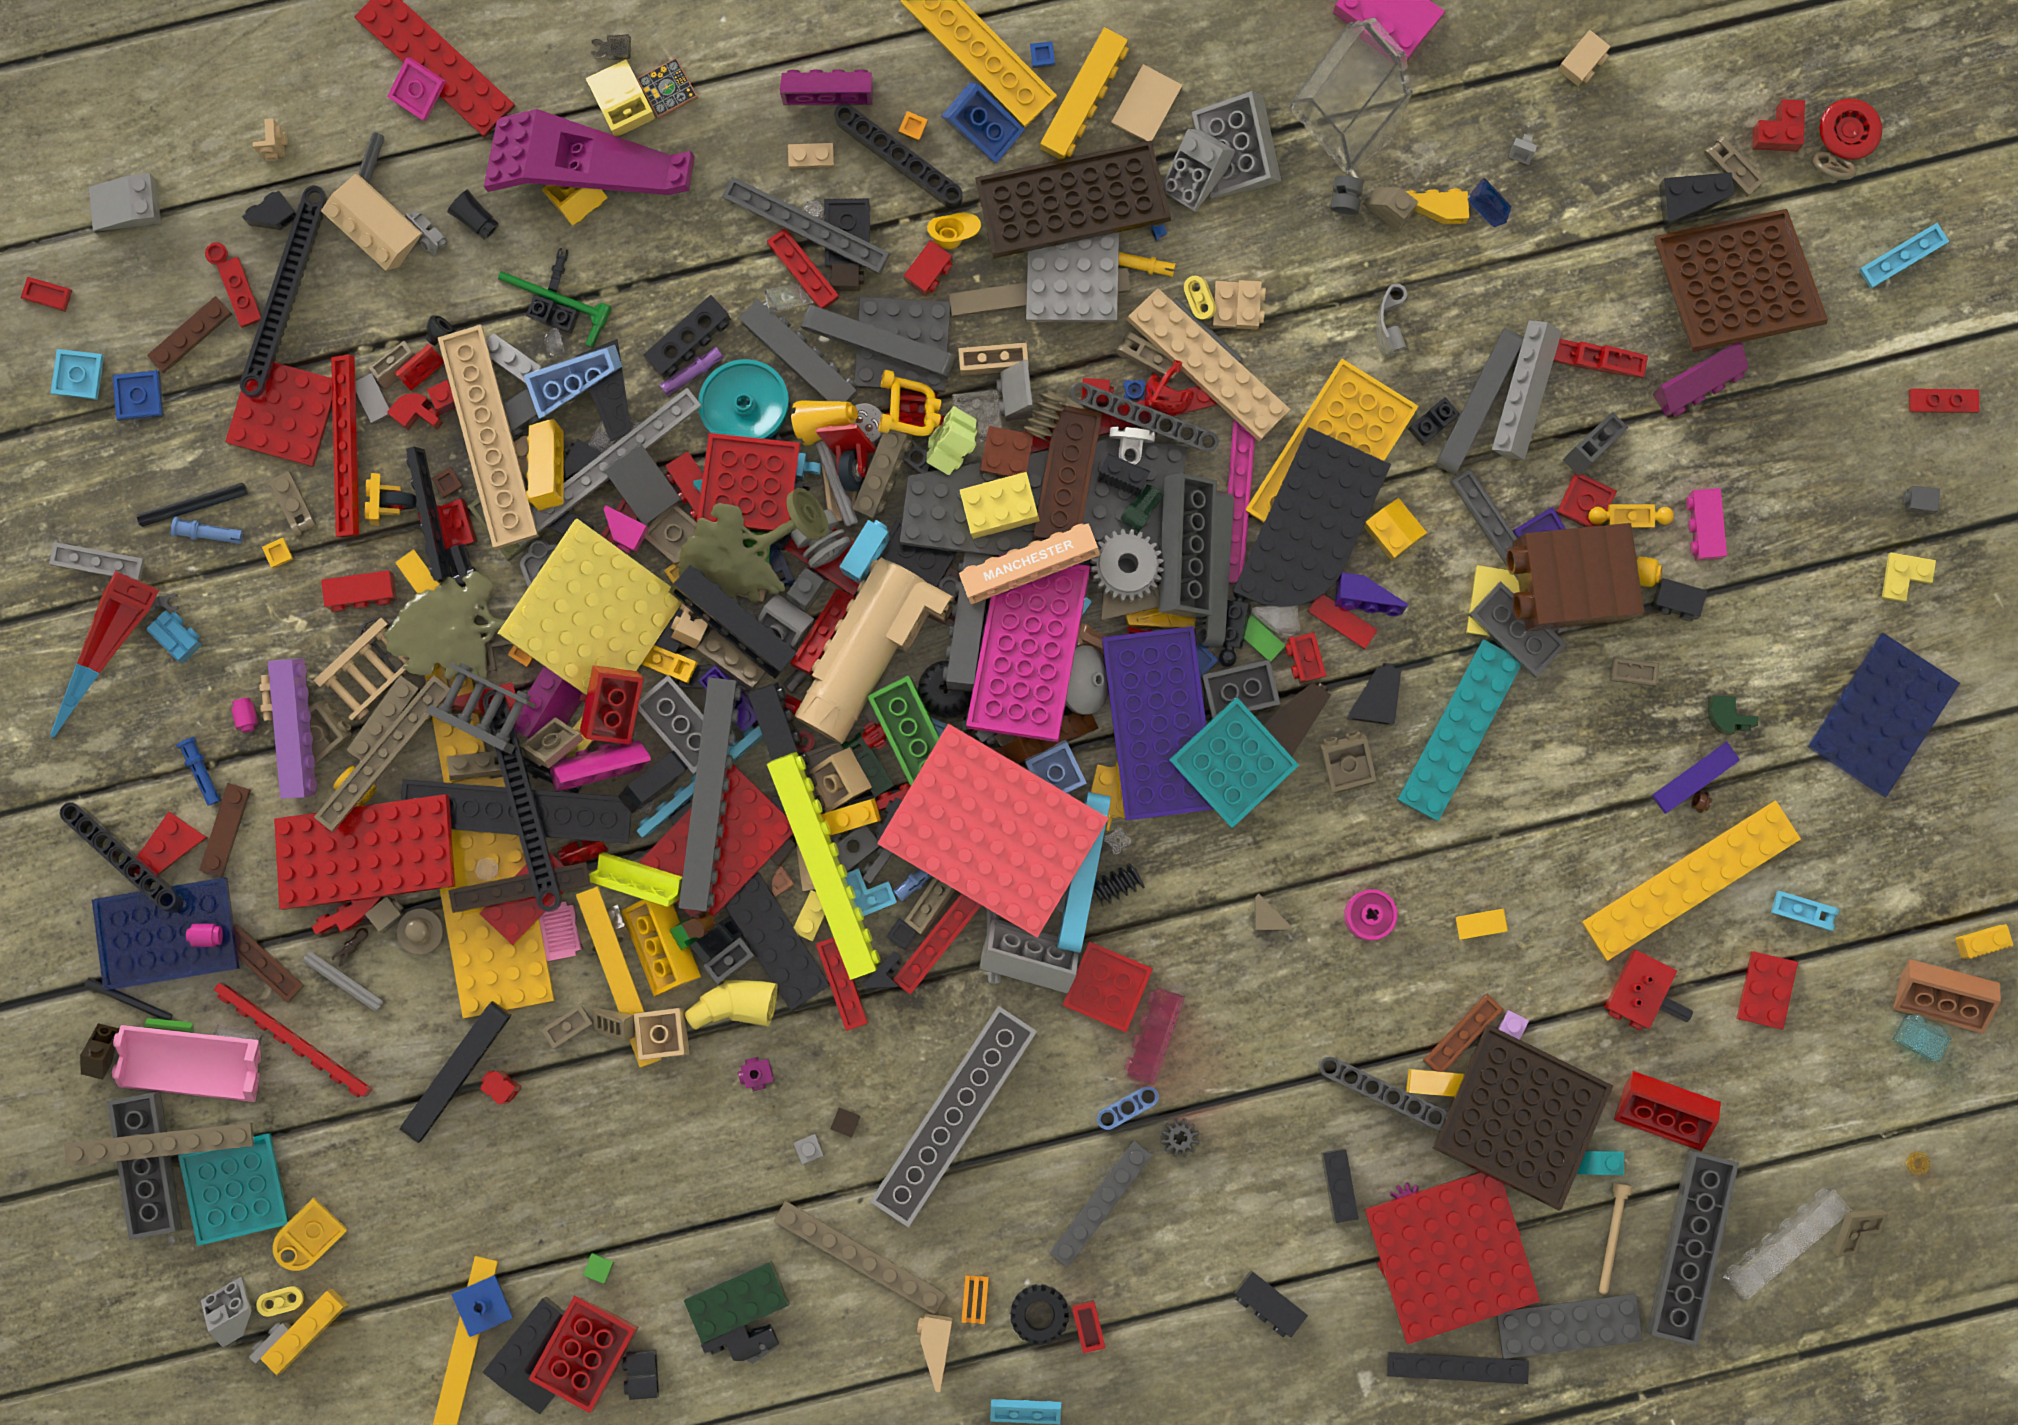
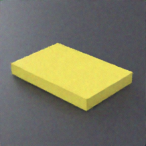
[1466,565,1520,637]

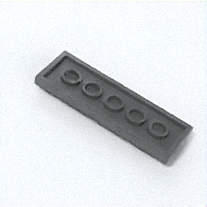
[1497,1294,1643,1359]

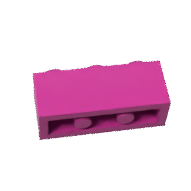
[1686,488,1727,561]

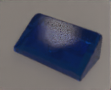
[1467,178,1512,227]

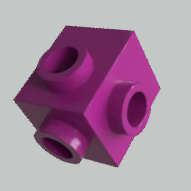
[738,1057,775,1092]

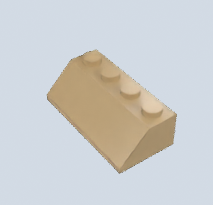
[321,173,423,271]

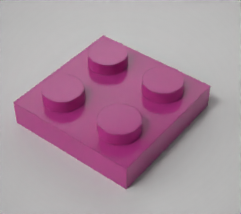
[387,57,446,121]

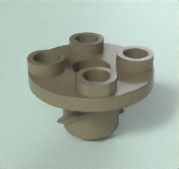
[397,909,444,955]

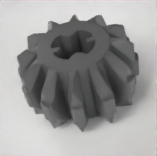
[1161,1118,1199,1157]

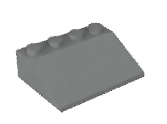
[1192,91,1282,199]

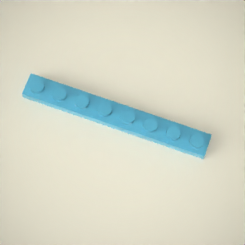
[636,726,763,839]

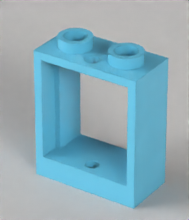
[839,520,890,584]

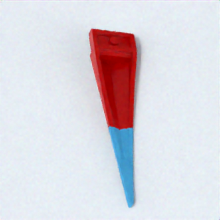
[51,570,159,738]

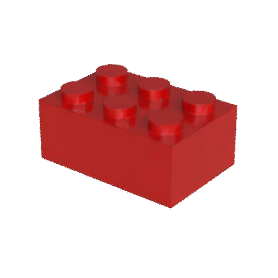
[579,665,644,745]

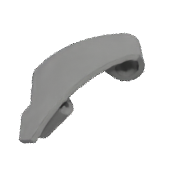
[1376,284,1407,357]

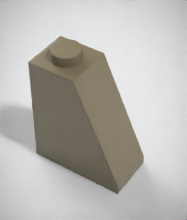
[1363,187,1418,232]

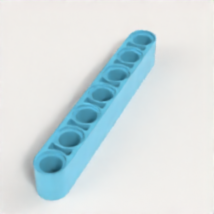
[1057,792,1110,953]

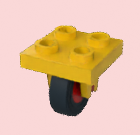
[365,473,417,526]

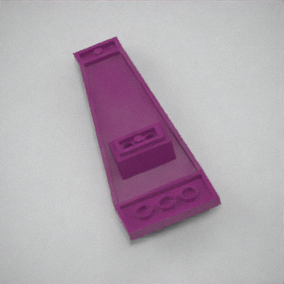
[483,109,695,195]

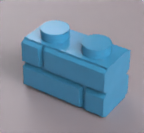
[146,610,202,663]

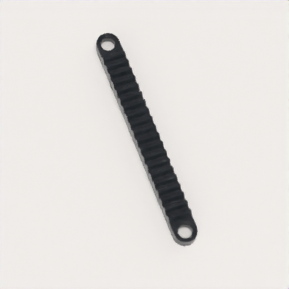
[240,185,327,398]
[483,689,562,912]

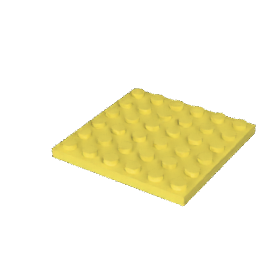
[498,519,682,696]

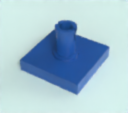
[451,1274,514,1337]

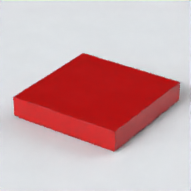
[1556,473,1617,527]

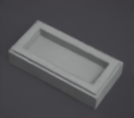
[355,373,390,424]

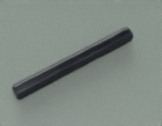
[137,483,248,527]

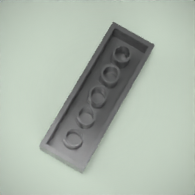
[1159,473,1217,619]
[107,1092,182,1240]

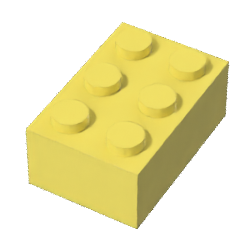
[960,472,1040,539]

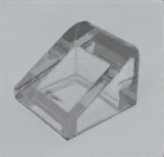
[544,327,565,357]

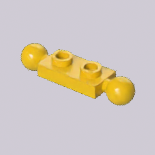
[1589,504,1674,527]

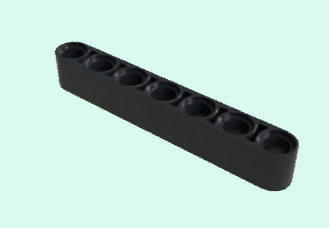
[834,104,963,209]
[60,802,184,913]
[399,1001,512,1144]

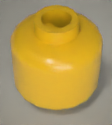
[1636,556,1662,587]

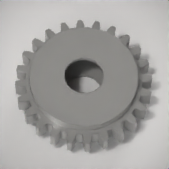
[1090,529,1164,602]

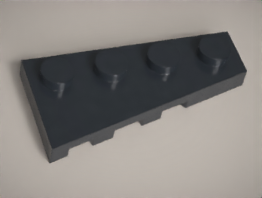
[575,339,631,441]

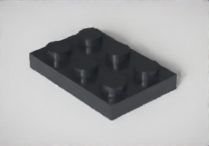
[824,198,870,267]
[879,517,957,587]

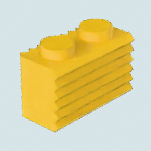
[1955,924,2013,959]

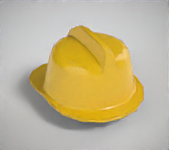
[927,212,981,250]

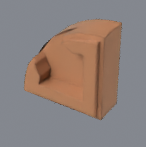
[772,866,795,897]

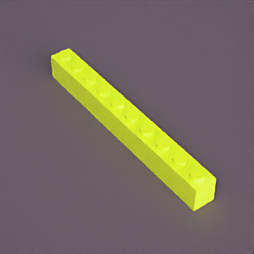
[767,752,881,980]

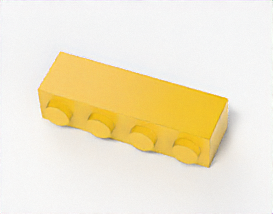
[526,419,564,511]
[260,1289,349,1375]

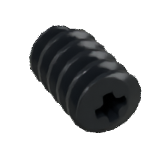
[1094,863,1145,907]

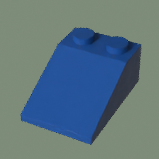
[941,82,1025,163]

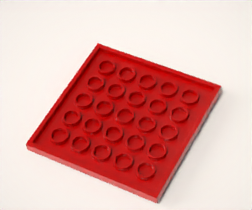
[1364,1172,1540,1345]

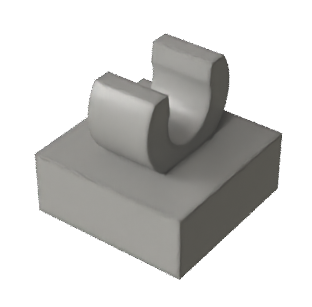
[1508,134,1537,165]

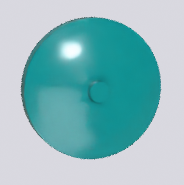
[698,359,790,439]

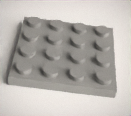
[1026,233,1119,323]

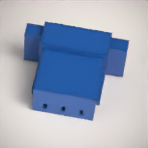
[1150,224,1167,242]

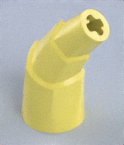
[684,980,778,1030]

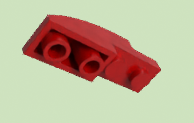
[312,896,386,935]

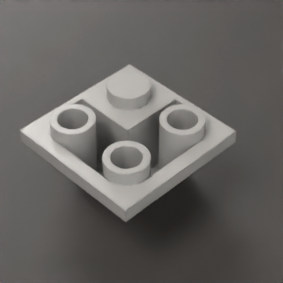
[201,1277,252,1347]

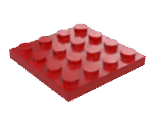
[225,362,332,467]
[697,433,800,532]

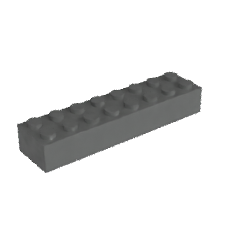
[1646,1150,1739,1347]

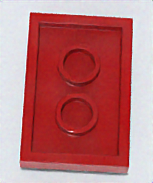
[1736,951,1798,1030]

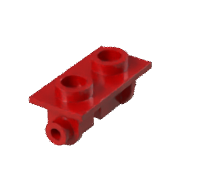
[558,840,609,866]

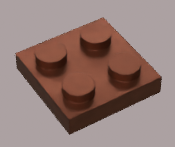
[980,426,1033,477]

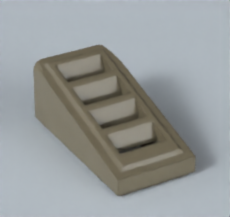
[593,1008,635,1041]

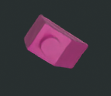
[604,506,649,554]

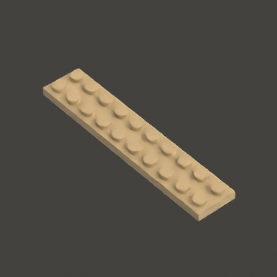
[438,325,539,550]

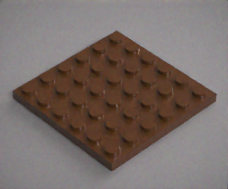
[1654,209,1828,352]

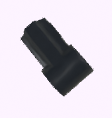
[446,544,476,587]

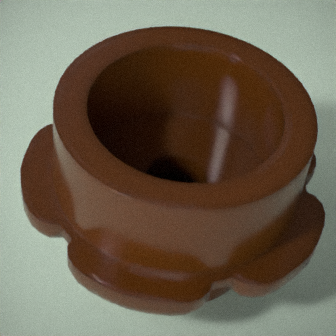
[1691,791,1712,813]

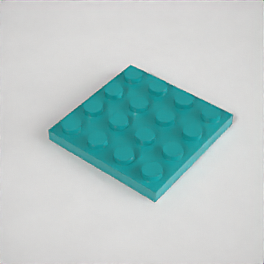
[1169,697,1299,828]
[178,1133,289,1246]

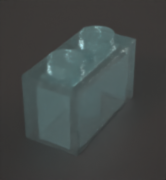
[1892,1013,1952,1062]

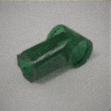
[1120,484,1163,532]

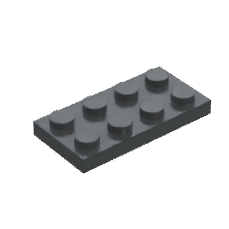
[1469,581,1567,678]

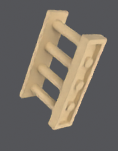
[314,618,411,721]

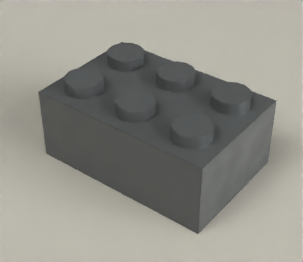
[1201,659,1280,720]

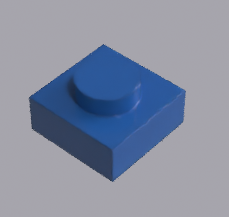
[1030,41,1055,68]

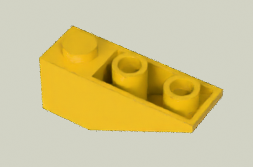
[1405,188,1469,224]

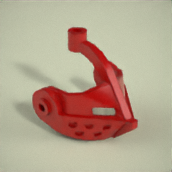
[1145,360,1194,413]

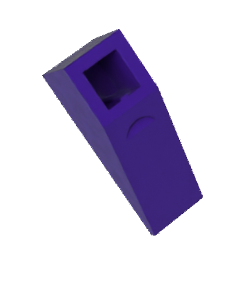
[1335,572,1408,616]
[698,665,758,732]

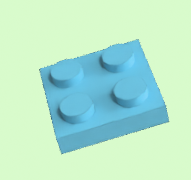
[50,349,104,400]

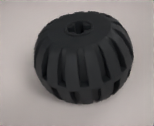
[918,661,973,718]

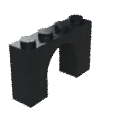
[547,439,616,536]

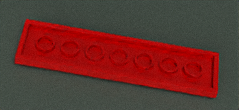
[354,0,515,138]

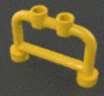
[878,370,941,436]

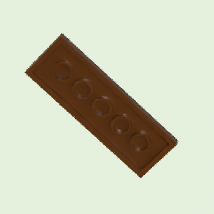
[1033,404,1102,540]

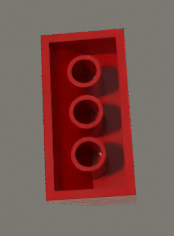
[1614,1071,1721,1151]

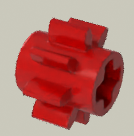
[861,720,888,750]

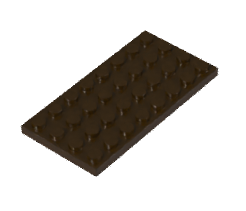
[975,141,1171,259]

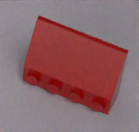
[529,1295,639,1413]

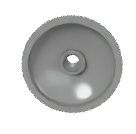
[1066,646,1109,715]

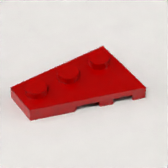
[135,812,208,875]

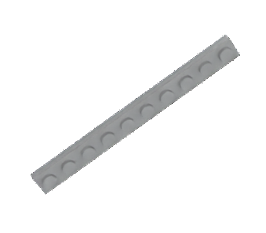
[518,388,702,547]

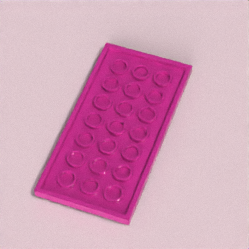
[966,553,1090,742]

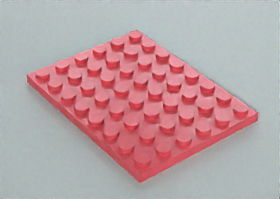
[877,723,1109,938]

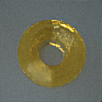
[1906,1151,1930,1175]

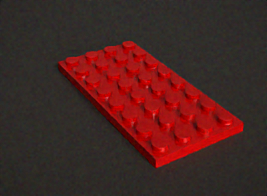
[274,794,455,910]

